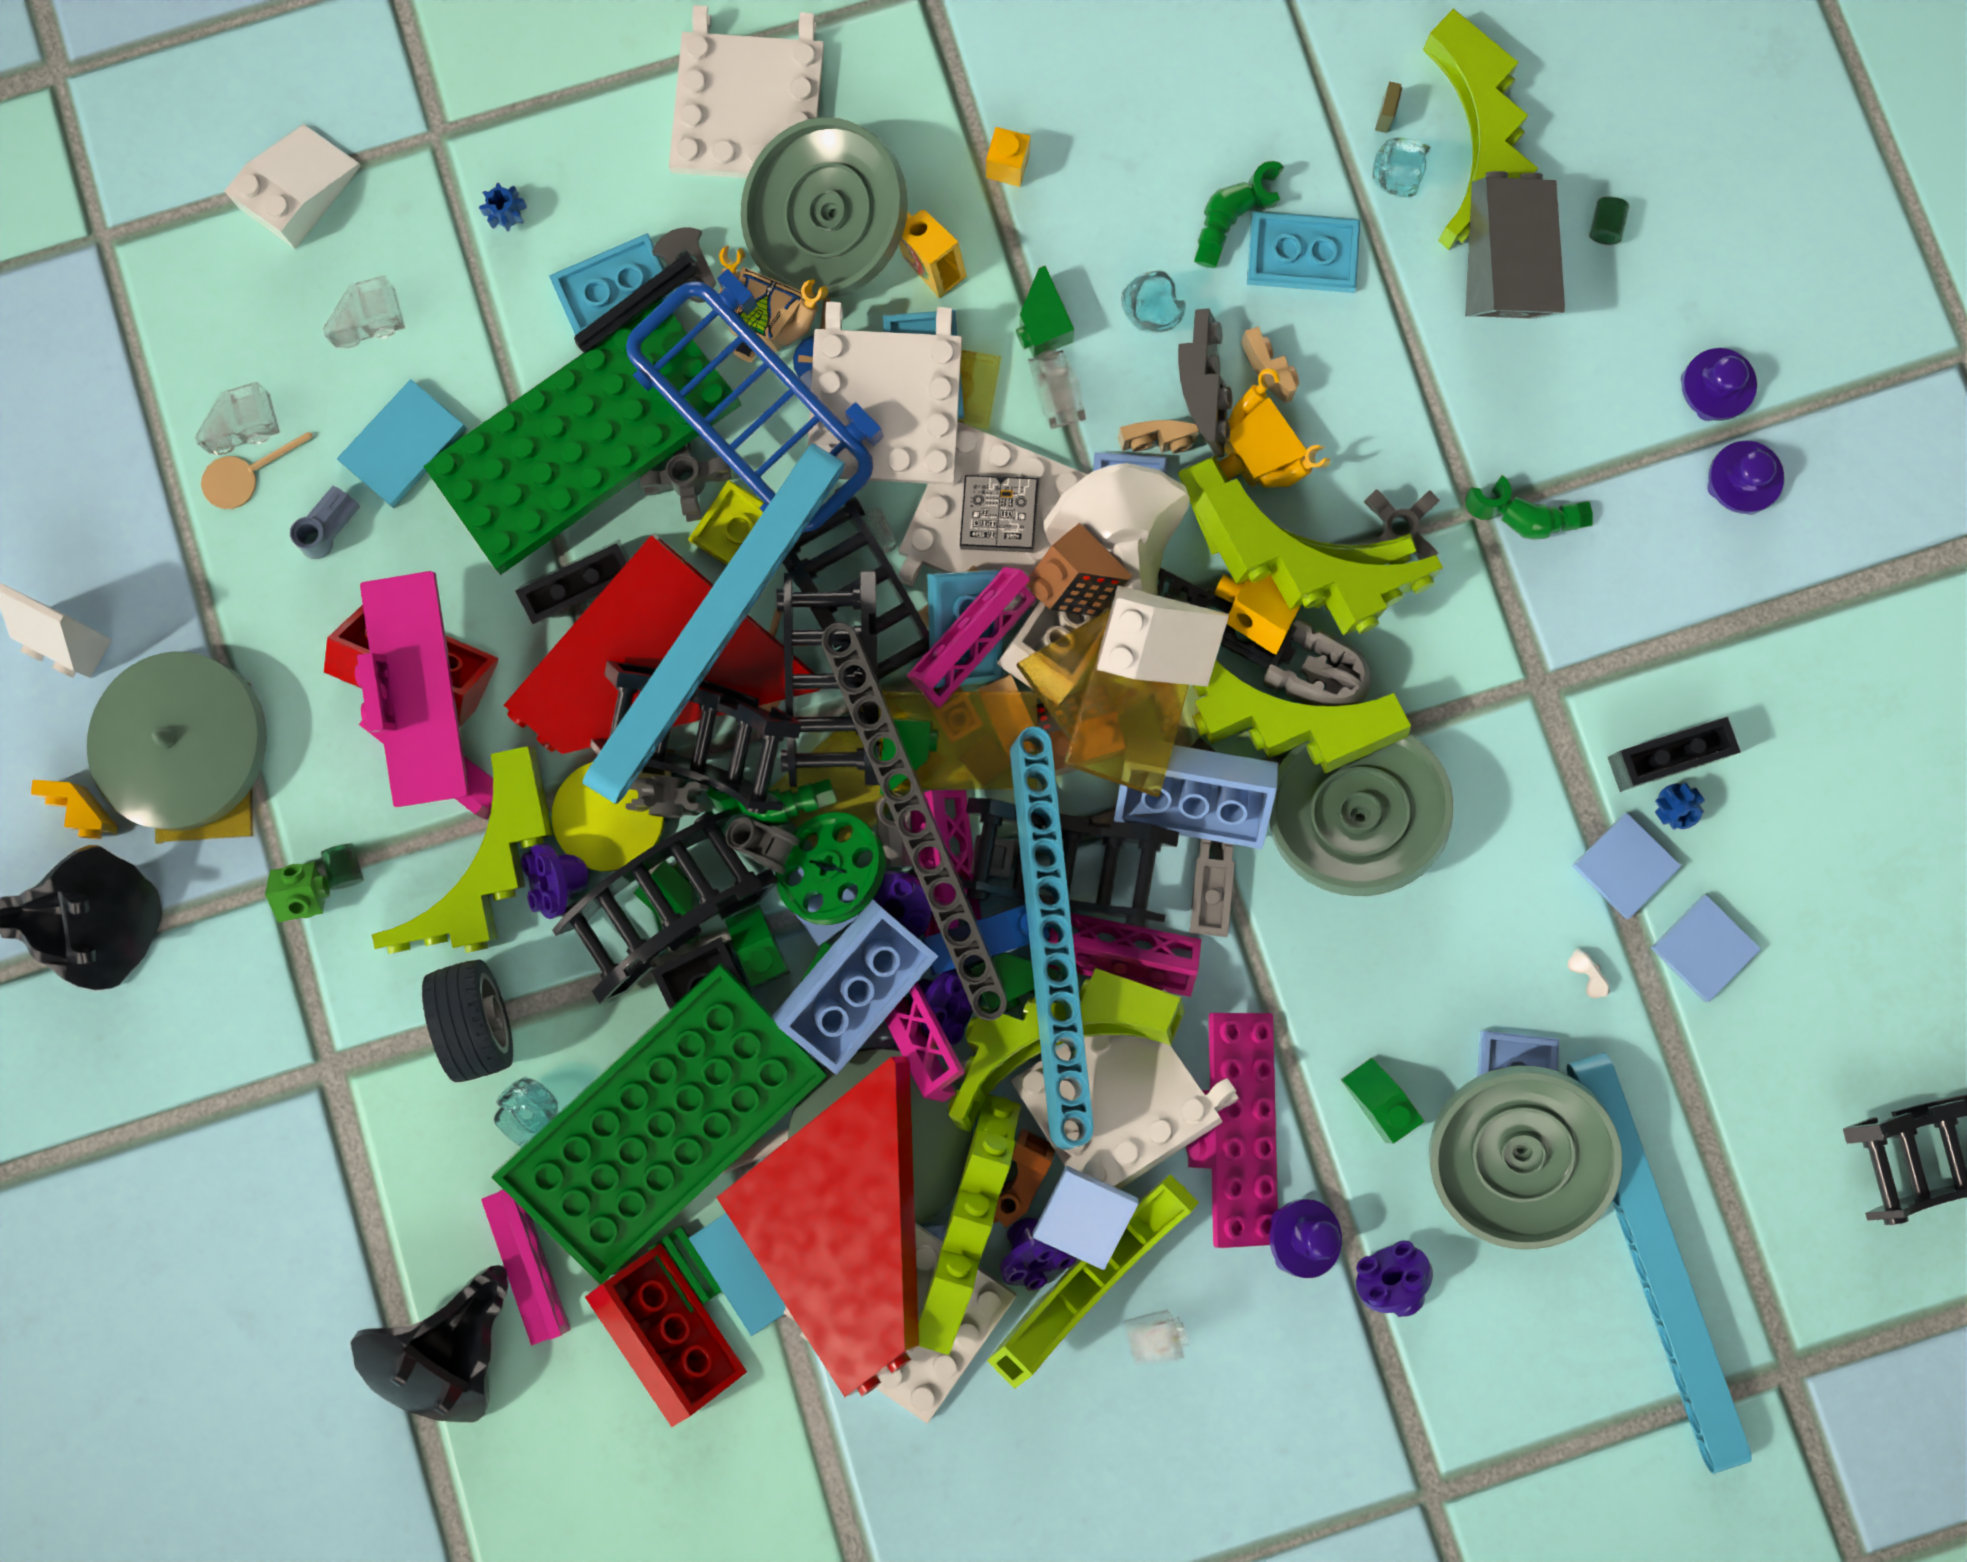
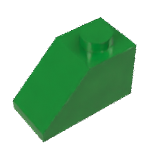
[1016,266,1074,359]
[879,718,939,795]
[633,860,699,947]
[725,904,791,988]
[1340,1058,1425,1144]

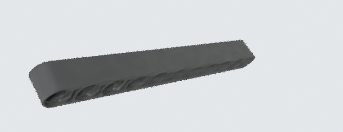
[821,623,1007,1021]

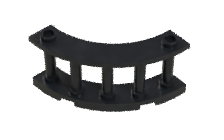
[782,488,929,683]
[776,571,880,787]
[590,660,802,814]
[960,798,1180,928]
[552,809,778,1004]
[1843,1095,1967,1225]

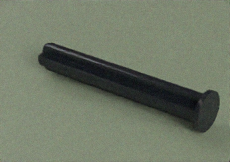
[574,249,703,354]

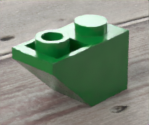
[970,952,1059,1012]

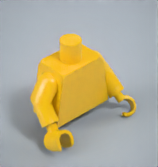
[1219,368,1331,488]

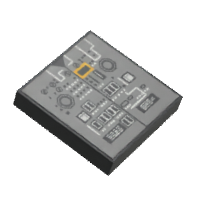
[959,475,1039,553]

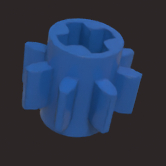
[479,183,527,232]
[1655,783,1705,830]

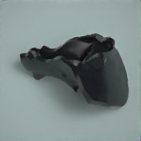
[0,845,162,990]
[350,1265,508,1423]

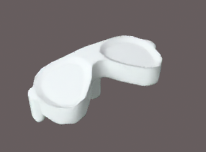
[1568,949,1610,998]

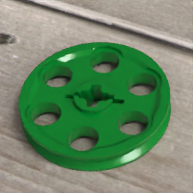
[775,812,886,925]

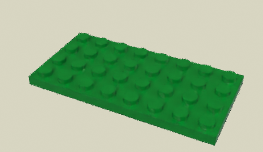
[423,300,742,575]
[491,962,827,1285]

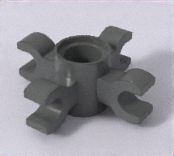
[640,442,732,522]
[1364,489,1440,560]
[625,776,709,818]

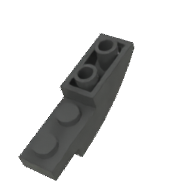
[1178,308,1233,457]

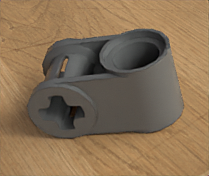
[726,817,801,875]

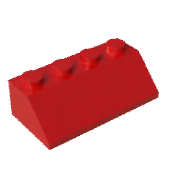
[324,605,498,728]
[585,1243,747,1427]

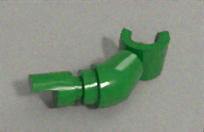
[1194,161,1284,268]
[1465,475,1593,540]
[705,776,837,826]

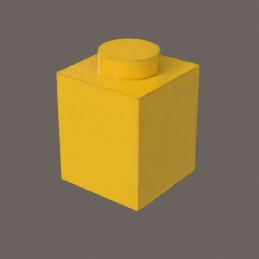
[986,127,1030,187]

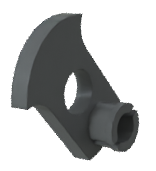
[652,227,716,303]

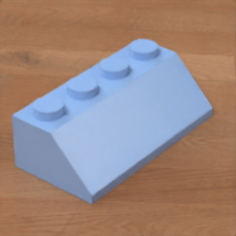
[1114,737,1278,849]
[773,900,938,1075]

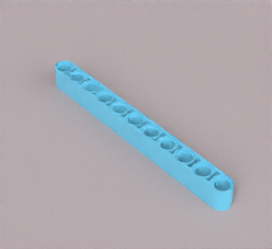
[582,443,846,804]
[1010,726,1094,1150]
[1566,1052,1752,1474]

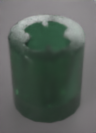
[1589,196,1630,245]
[320,843,364,890]

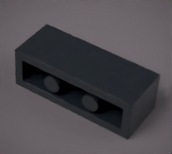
[515,539,630,625]
[1607,717,1741,792]

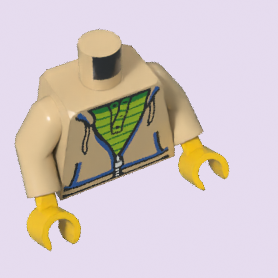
[719,245,828,362]

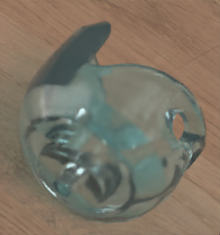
[1372,137,1431,198]
[1121,270,1186,333]
[494,1077,559,1147]

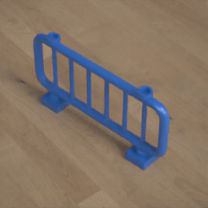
[626,268,884,532]

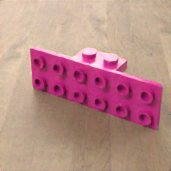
[355,571,469,807]
[1186,1013,1278,1248]

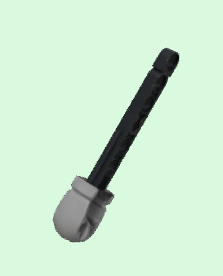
[1157,567,1372,706]

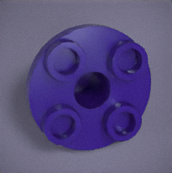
[1681,348,1757,421]
[1707,441,1785,515]
[521,843,589,919]
[858,871,933,939]
[909,969,981,1045]
[1269,1199,1342,1278]
[1000,1217,1077,1291]
[1356,1240,1433,1317]

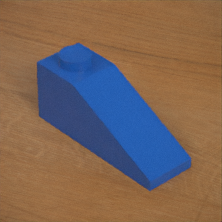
[921,905,1050,975]

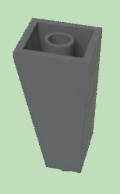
[1465,171,1565,319]

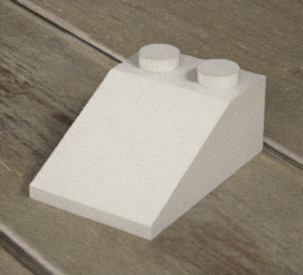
[224,124,361,249]
[0,583,112,678]
[1097,586,1229,687]
[996,600,1112,706]

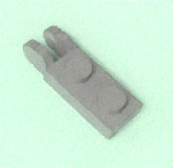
[1189,839,1235,937]

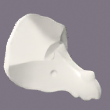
[1043,463,1190,596]

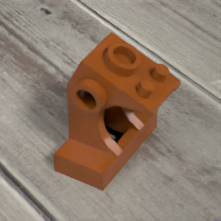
[993,1128,1055,1228]

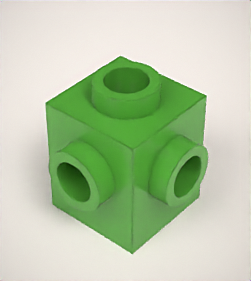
[265,862,330,922]

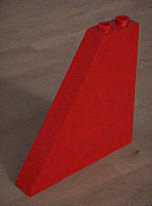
[503,533,820,754]
[716,1056,919,1398]

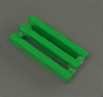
[649,1225,722,1313]

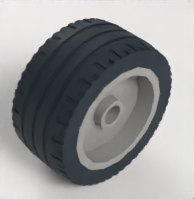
[422,959,513,1083]

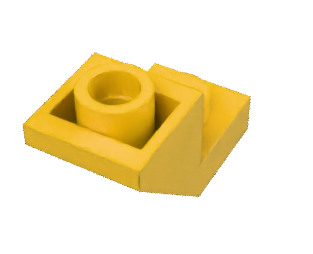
[31,780,118,839]

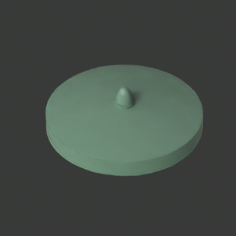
[741,117,908,298]
[87,651,267,831]
[1269,734,1453,896]
[788,1047,973,1225]
[1429,1066,1622,1249]

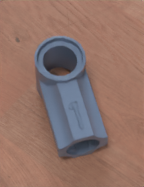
[290,485,360,559]

